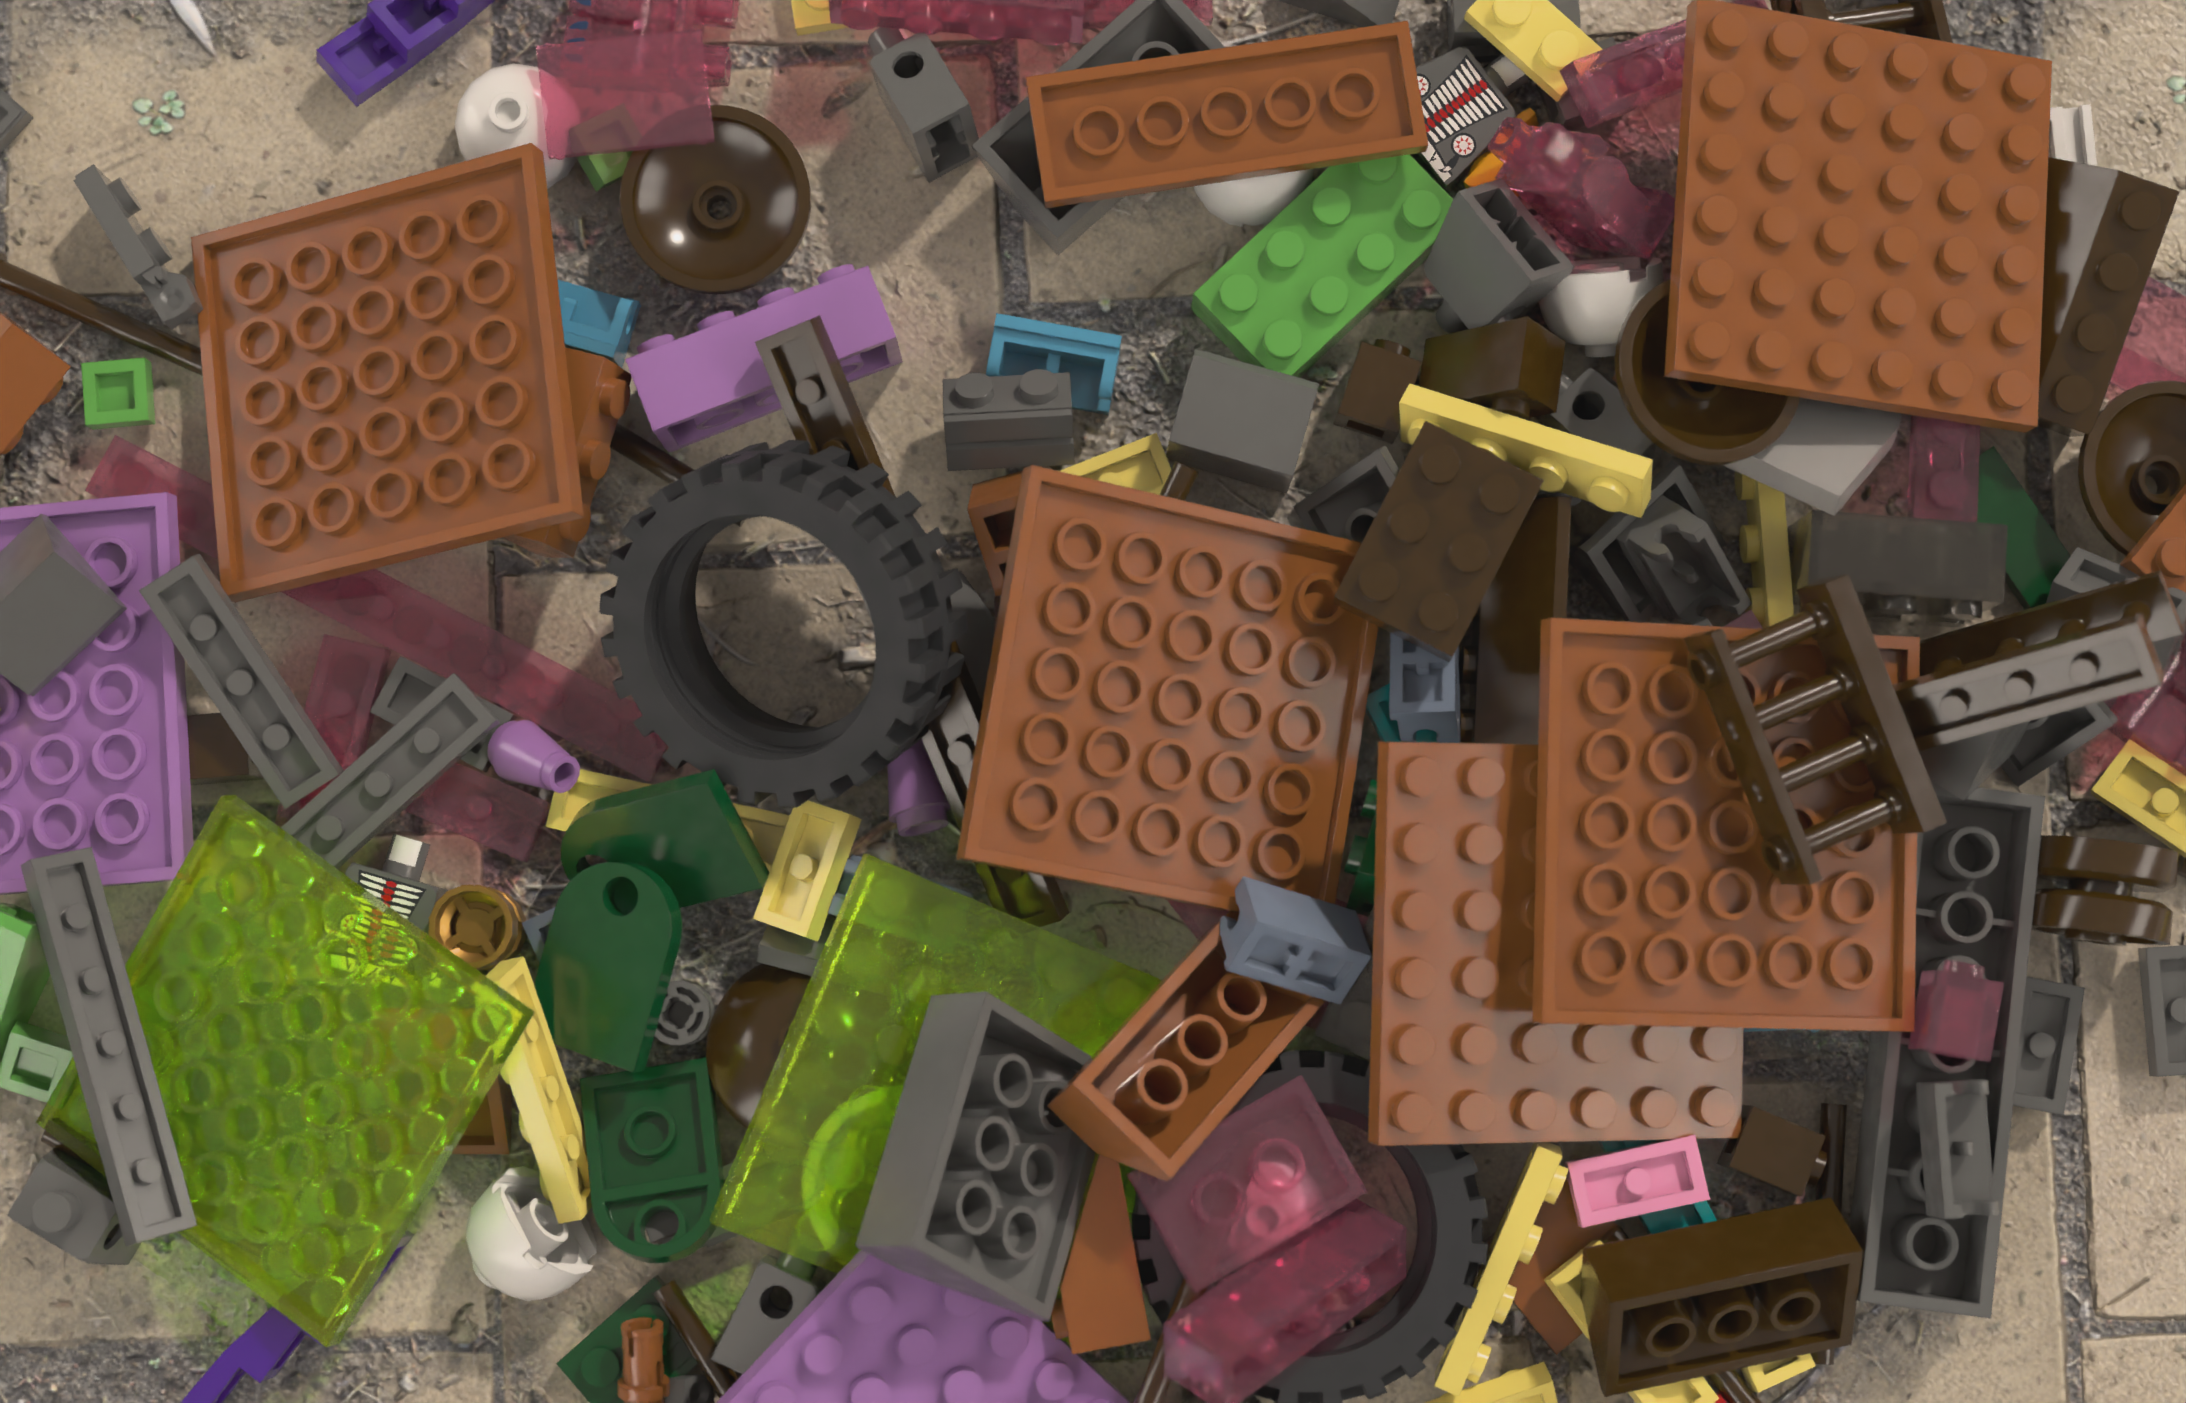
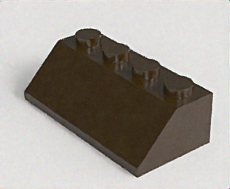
[2038,157,2180,437]
[1460,496,1572,744]
[1580,1197,1863,1397]

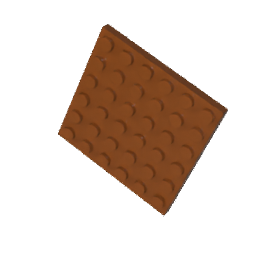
[1664,0,2052,433]
[191,143,584,603]
[956,465,1379,913]
[1532,618,1920,1032]
[1368,741,1744,1146]

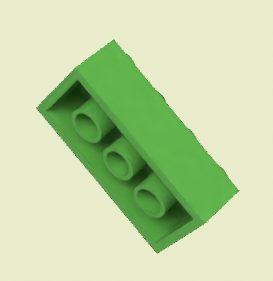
[1191,154,1453,378]

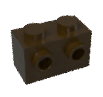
[1419,317,1566,421]

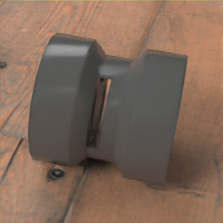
[655,981,716,1046]

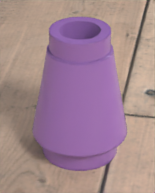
[487,720,580,793]
[887,738,951,836]

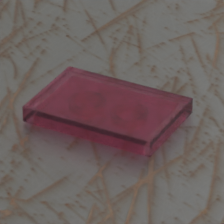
[1126,1075,1367,1293]

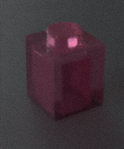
[1908,960,2004,1062]

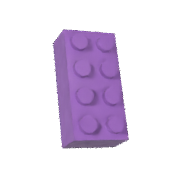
[625,264,903,453]

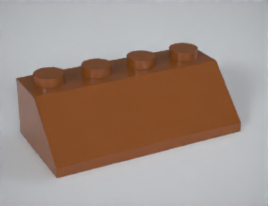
[1047,911,1326,1182]

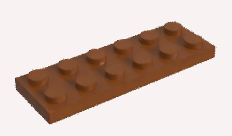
[1026,21,1429,208]

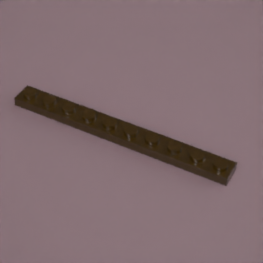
[755,315,1070,938]

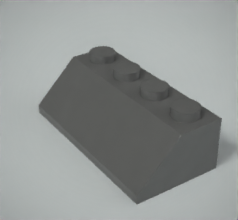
[972,0,1225,255]

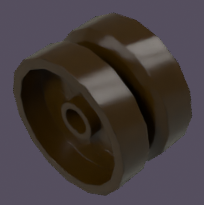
[2031,835,2179,946]

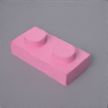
[1564,1135,1710,1228]

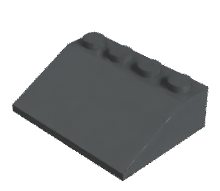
[855,992,1096,1321]

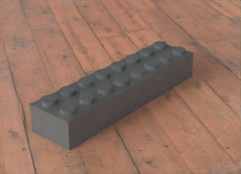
[1849,781,2045,1319]

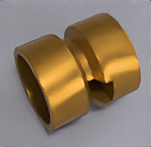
[428,885,527,970]

